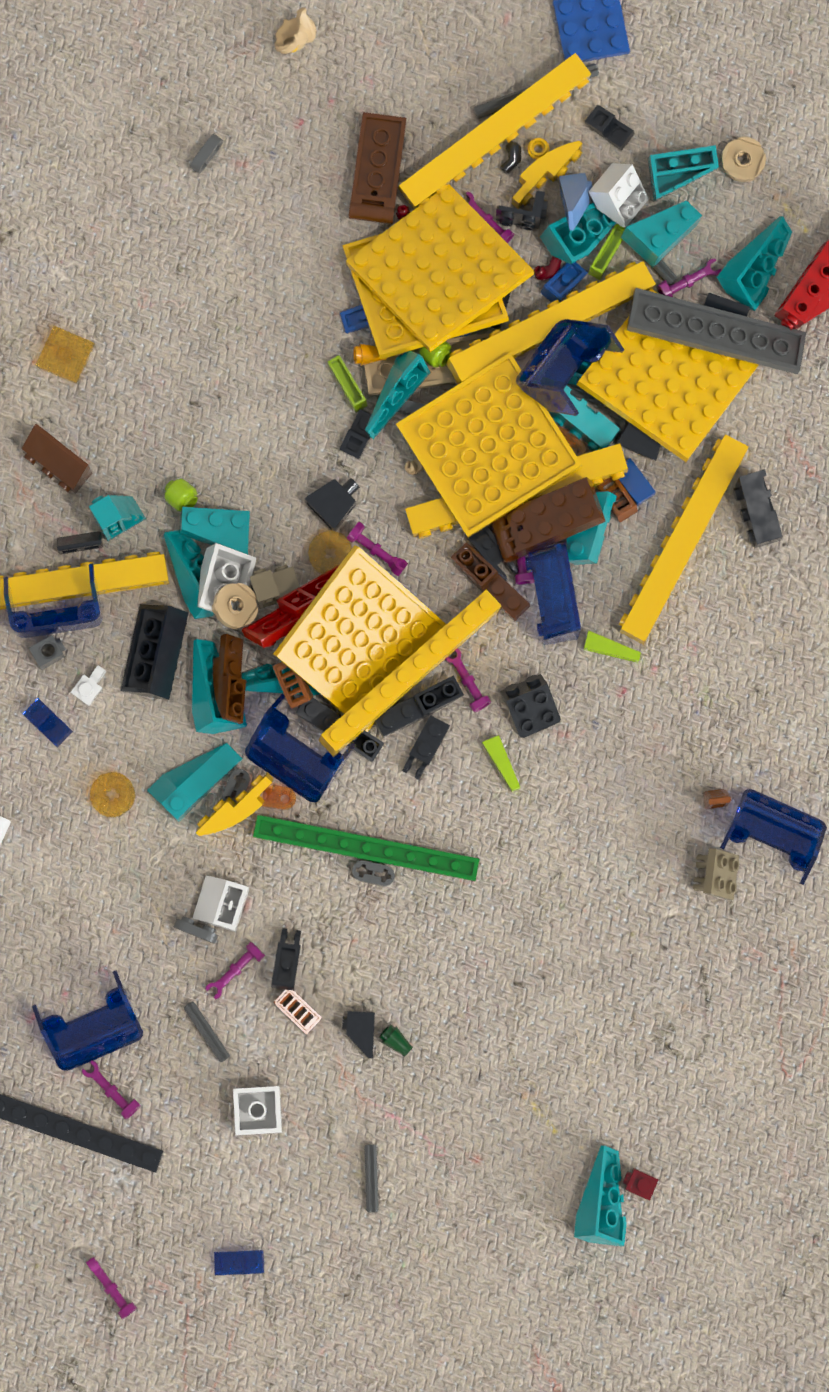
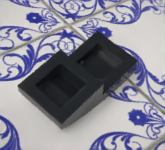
[585,105,635,151]
[339,409,372,459]

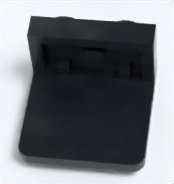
[496,190,548,231]
[500,674,561,738]

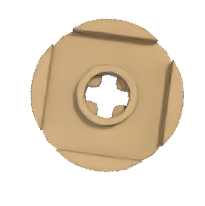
[721,137,766,182]
[212,583,258,629]

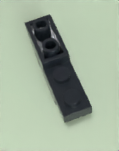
[374,675,464,738]
[295,698,384,762]

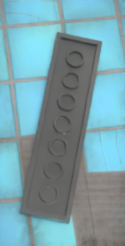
[627,288,806,375]

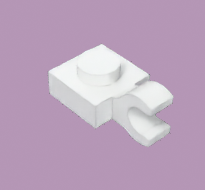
[70,665,107,706]

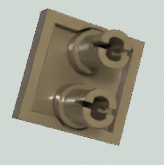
[693,848,740,900]

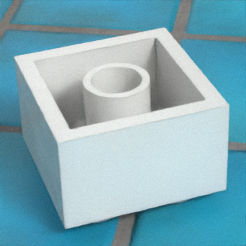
[233,1086,282,1135]

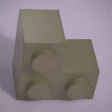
[250,565,300,609]

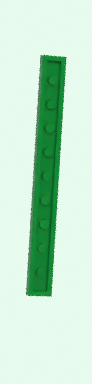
[253,815,480,882]

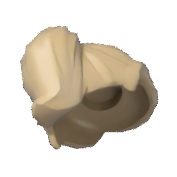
[275,7,317,54]

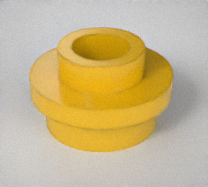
[527,138,550,160]

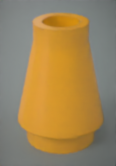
[353,344,387,366]

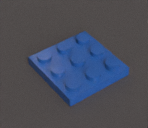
[553,0,630,62]

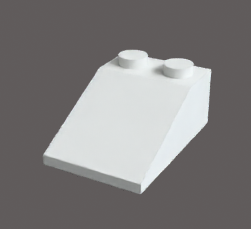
[198,543,256,612]

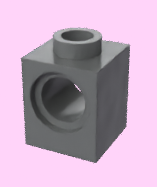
[29,635,66,670]

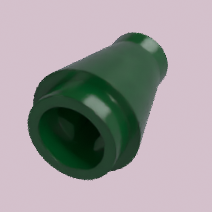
[379,1024,413,1057]

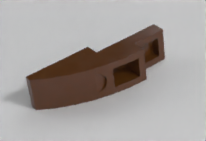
[451,542,530,622]
[213,634,246,724]

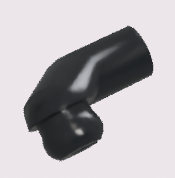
[500,141,521,175]

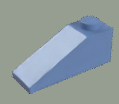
[559,173,592,230]

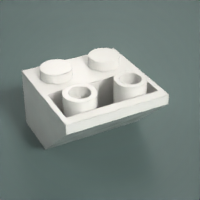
[589,163,649,227]
[192,875,249,932]

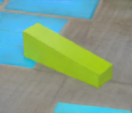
[588,223,625,280]
[327,355,368,413]
[584,630,641,663]
[482,735,520,792]

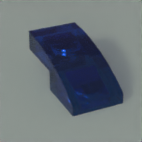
[23,698,73,748]
[214,1250,264,1275]

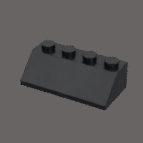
[120,604,189,700]

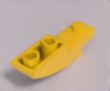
[511,141,583,209]
[196,772,274,836]

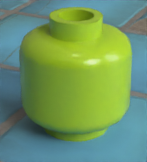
[419,341,452,368]
[164,478,198,512]

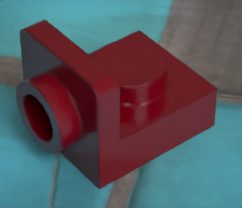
[622,1168,659,1201]

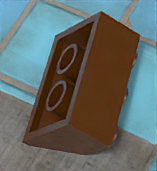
[21,424,92,494]

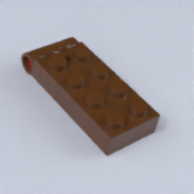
[349,112,407,224]
[491,477,606,562]

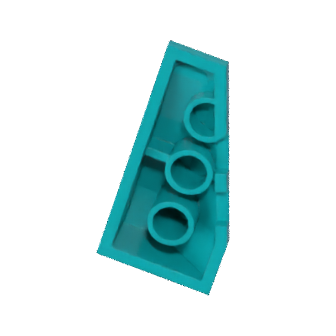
[540,203,616,264]
[717,216,792,311]
[365,351,431,439]
[163,530,215,619]
[192,639,247,734]
[242,662,319,695]
[147,743,243,822]
[574,1145,627,1247]

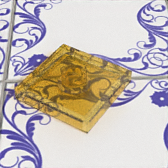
[36,326,95,384]

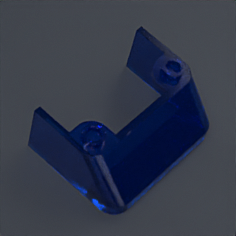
[516,319,624,416]
[525,543,581,645]
[4,564,103,638]
[245,694,356,802]
[720,789,827,885]
[32,970,143,1071]

